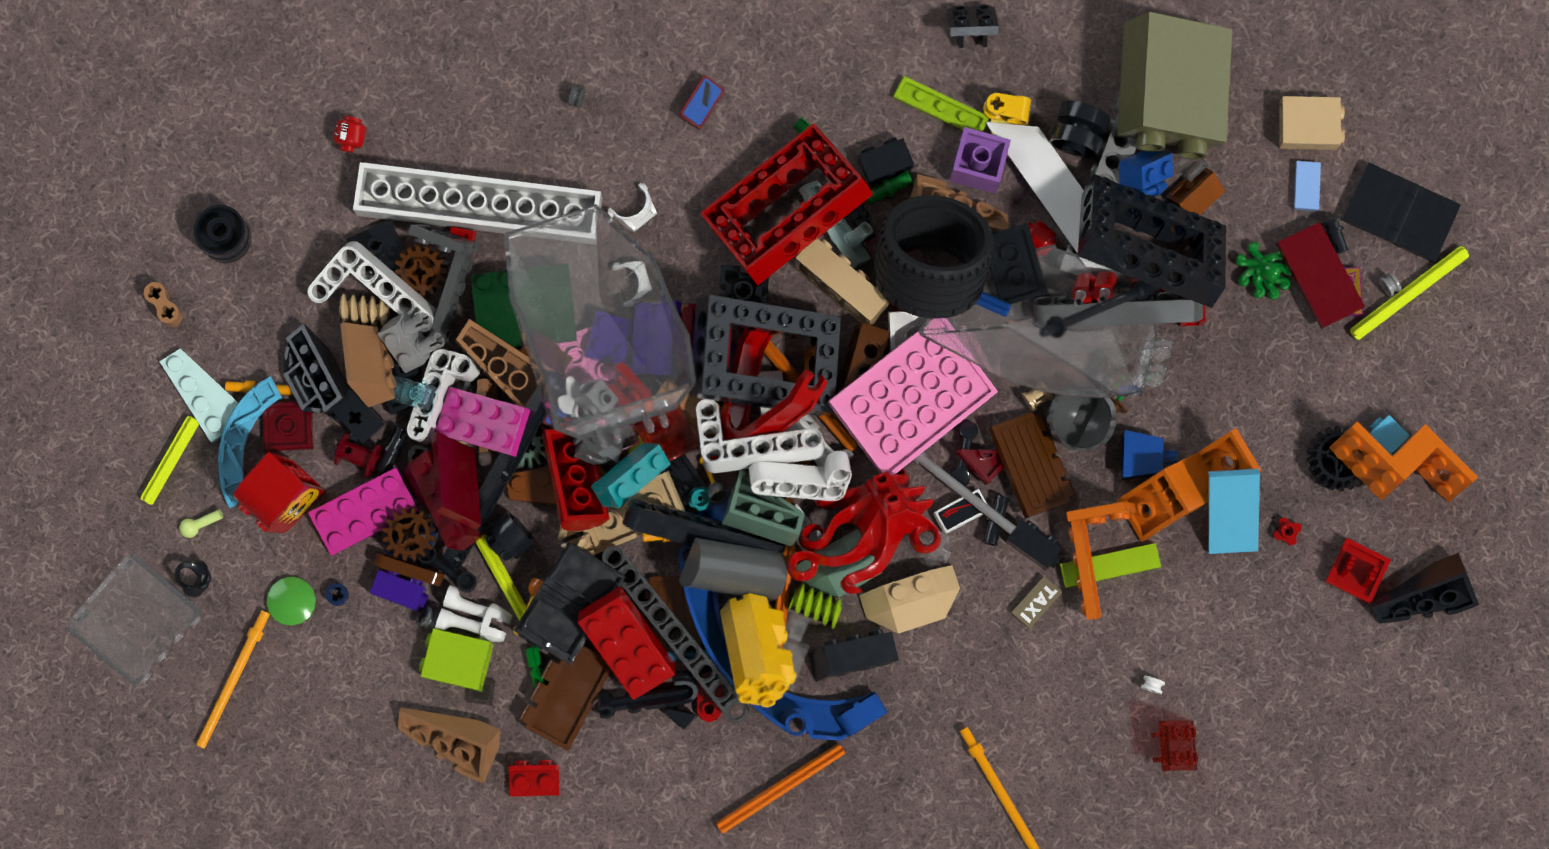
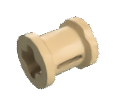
[1022,381,1054,412]

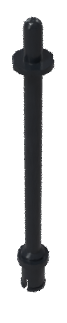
[1039,280,1160,338]

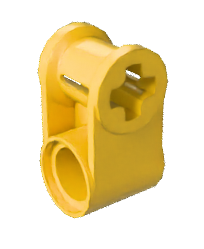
[983,93,1031,125]

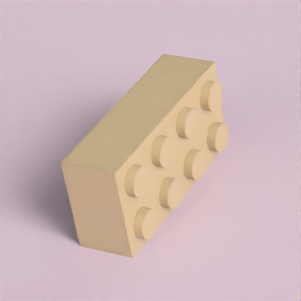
[795,238,889,326]

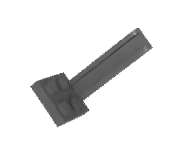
[408,225,480,342]

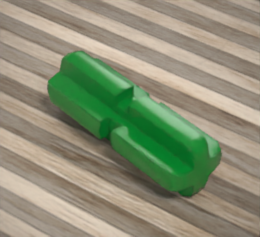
[525,647,547,688]

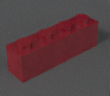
[403,451,481,550]

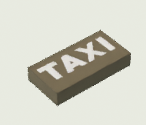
[1011,576,1062,629]

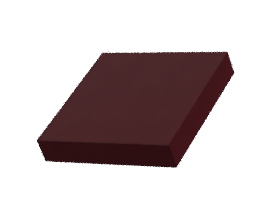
[263,401,314,452]

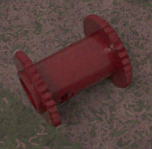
[334,433,382,477]

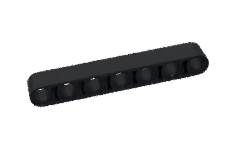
[622,499,786,554]

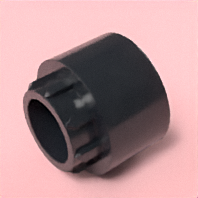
[486,511,536,561]

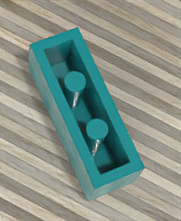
[591,443,670,508]

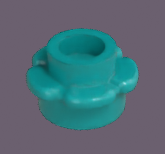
[688,486,711,511]

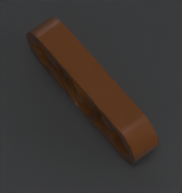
[373,552,445,586]

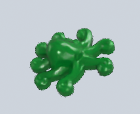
[1235,242,1292,300]

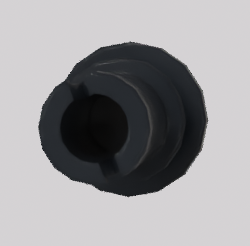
[1321,217,1349,254]

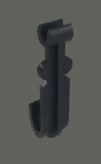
[597,670,699,719]

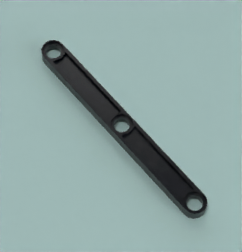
[443,373,562,569]

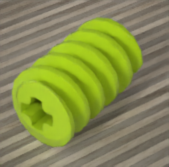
[788,583,843,629]

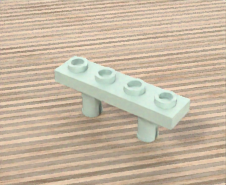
[799,180,873,269]

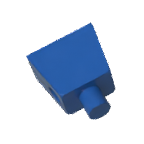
[1121,431,1177,480]

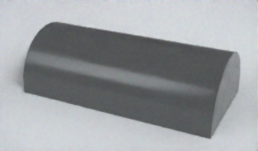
[678,538,787,601]

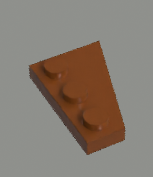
[507,466,556,504]

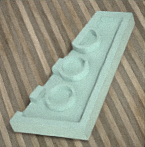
[160,349,238,443]

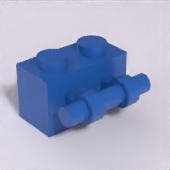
[1119,151,1174,197]

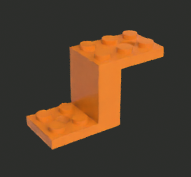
[1329,421,1478,503]
[1117,428,1262,542]

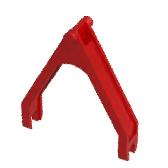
[709,329,827,460]

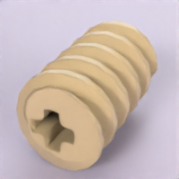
[339,294,391,328]

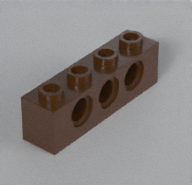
[829,323,890,421]

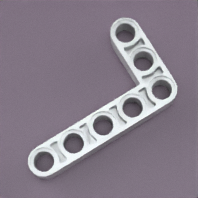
[308,241,437,332]
[696,399,824,473]

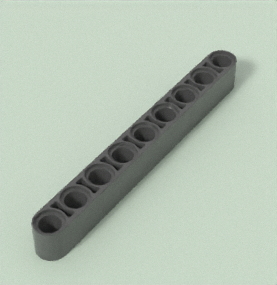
[602,546,750,724]

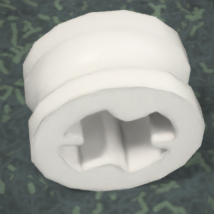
[1140,676,1165,695]

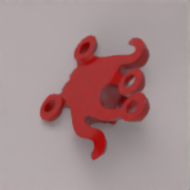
[787,468,941,594]

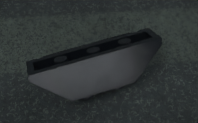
[283,324,349,414]

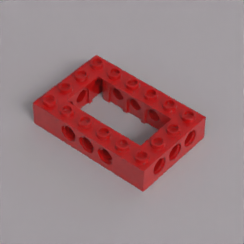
[700,123,873,285]

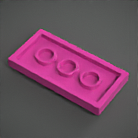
[434,387,530,457]
[308,467,419,556]

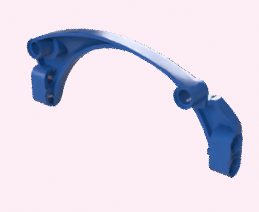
[679,490,888,741]

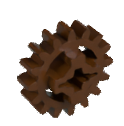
[395,243,449,296]
[382,508,436,562]

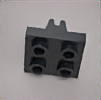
[947,4,999,48]
[659,450,708,508]

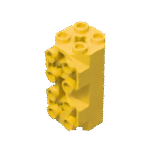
[720,593,796,707]

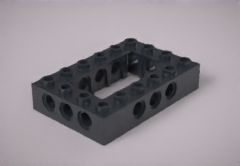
[1077,174,1226,308]
[689,295,841,416]

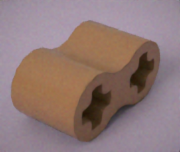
[144,282,183,327]

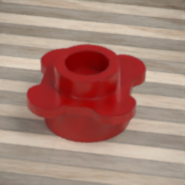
[1273,517,1302,546]

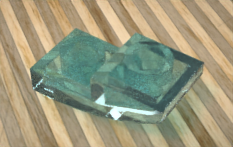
[389,376,437,411]

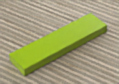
[893,76,989,132]
[1059,543,1161,588]

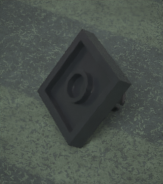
[347,219,410,276]

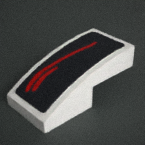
[933,489,986,535]

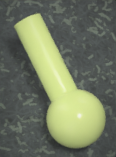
[179,510,223,538]

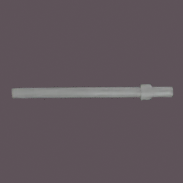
[912,452,1016,534]

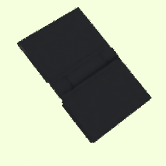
[1342,162,1461,263]
[514,541,626,665]

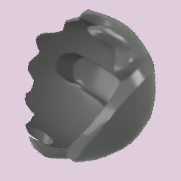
[1046,384,1117,452]

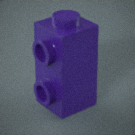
[370,570,429,612]

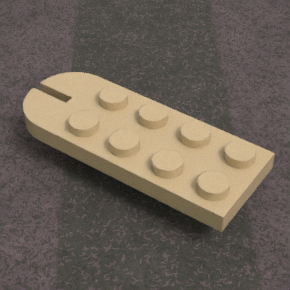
[558,471,685,556]

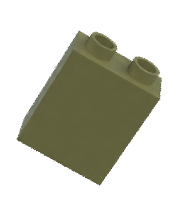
[1118,12,1232,159]

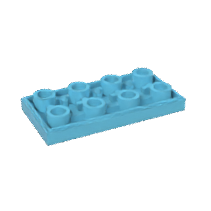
[1208,469,1260,554]

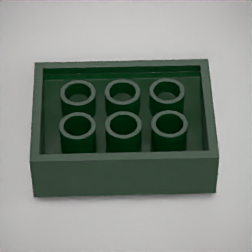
[471,263,577,349]

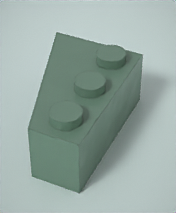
[722,470,805,547]

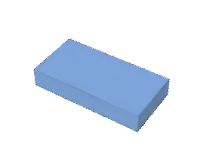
[1293,161,1321,211]

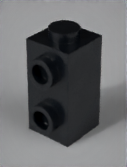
[1006,520,1062,571]

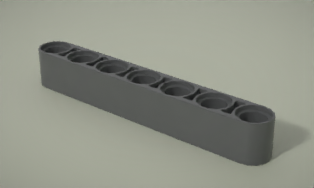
[1033,291,1203,328]

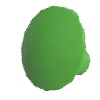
[267,577,316,626]

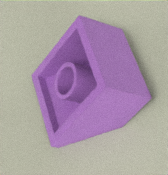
[949,127,1011,194]

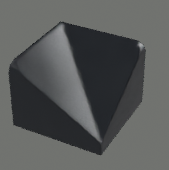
[666,705,697,730]

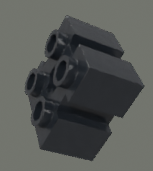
[718,265,769,304]

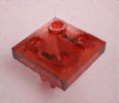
[634,402,701,461]
[1151,720,1198,771]

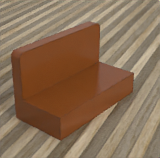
[1166,164,1225,215]

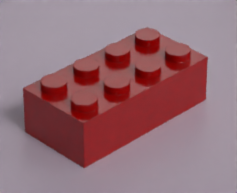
[578,586,675,700]

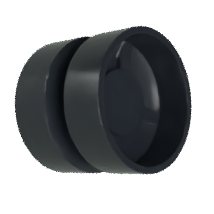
[1049,101,1110,159]
[194,205,252,263]

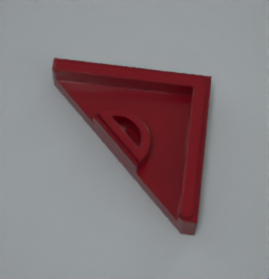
[955,449,1004,485]

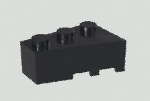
[808,629,899,682]

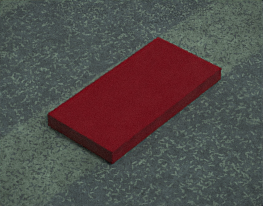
[1276,222,1365,329]
[432,432,481,530]

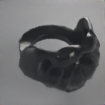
[174,560,211,597]

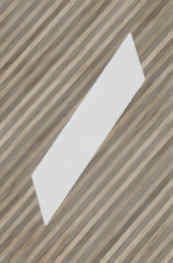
[986,122,1107,268]

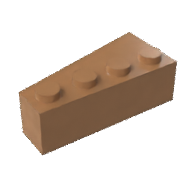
[456,319,552,408]

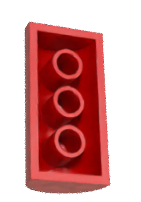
[542,428,610,531]

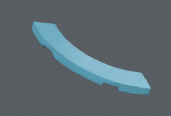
[218,376,282,509]

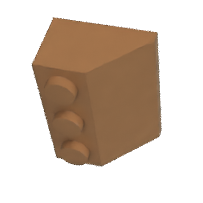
[340,322,397,408]

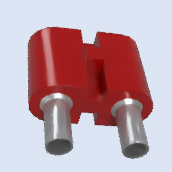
[1072,271,1118,306]

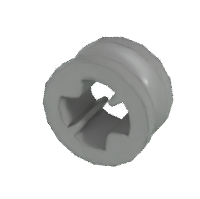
[1379,272,1402,297]

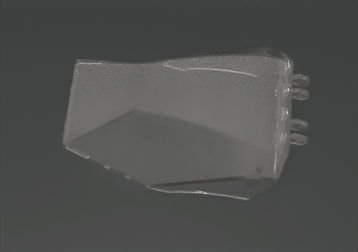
[504,204,696,449]
[918,245,1174,398]

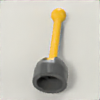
[699,456,728,504]

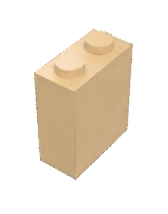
[1279,96,1345,150]

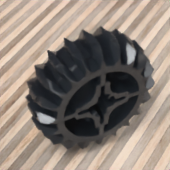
[1306,425,1363,492]

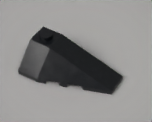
[1371,553,1479,624]

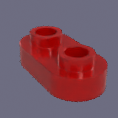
[697,672,722,722]

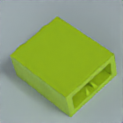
[419,628,494,692]

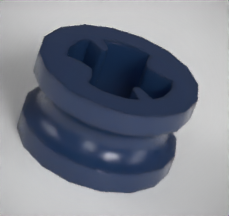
[325,583,349,606]

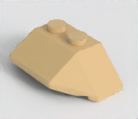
[859,565,960,634]

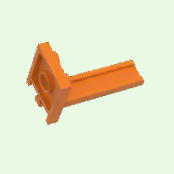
[1066,502,1136,620]

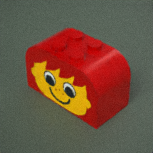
[233,452,326,533]

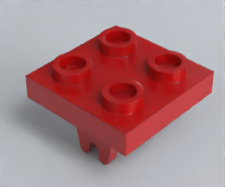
[1325,538,1391,604]

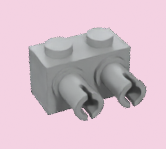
[378,311,445,373]

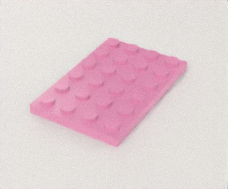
[827,318,998,474]

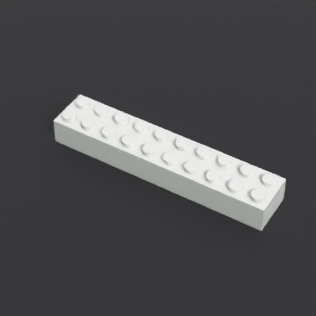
[353,162,602,245]

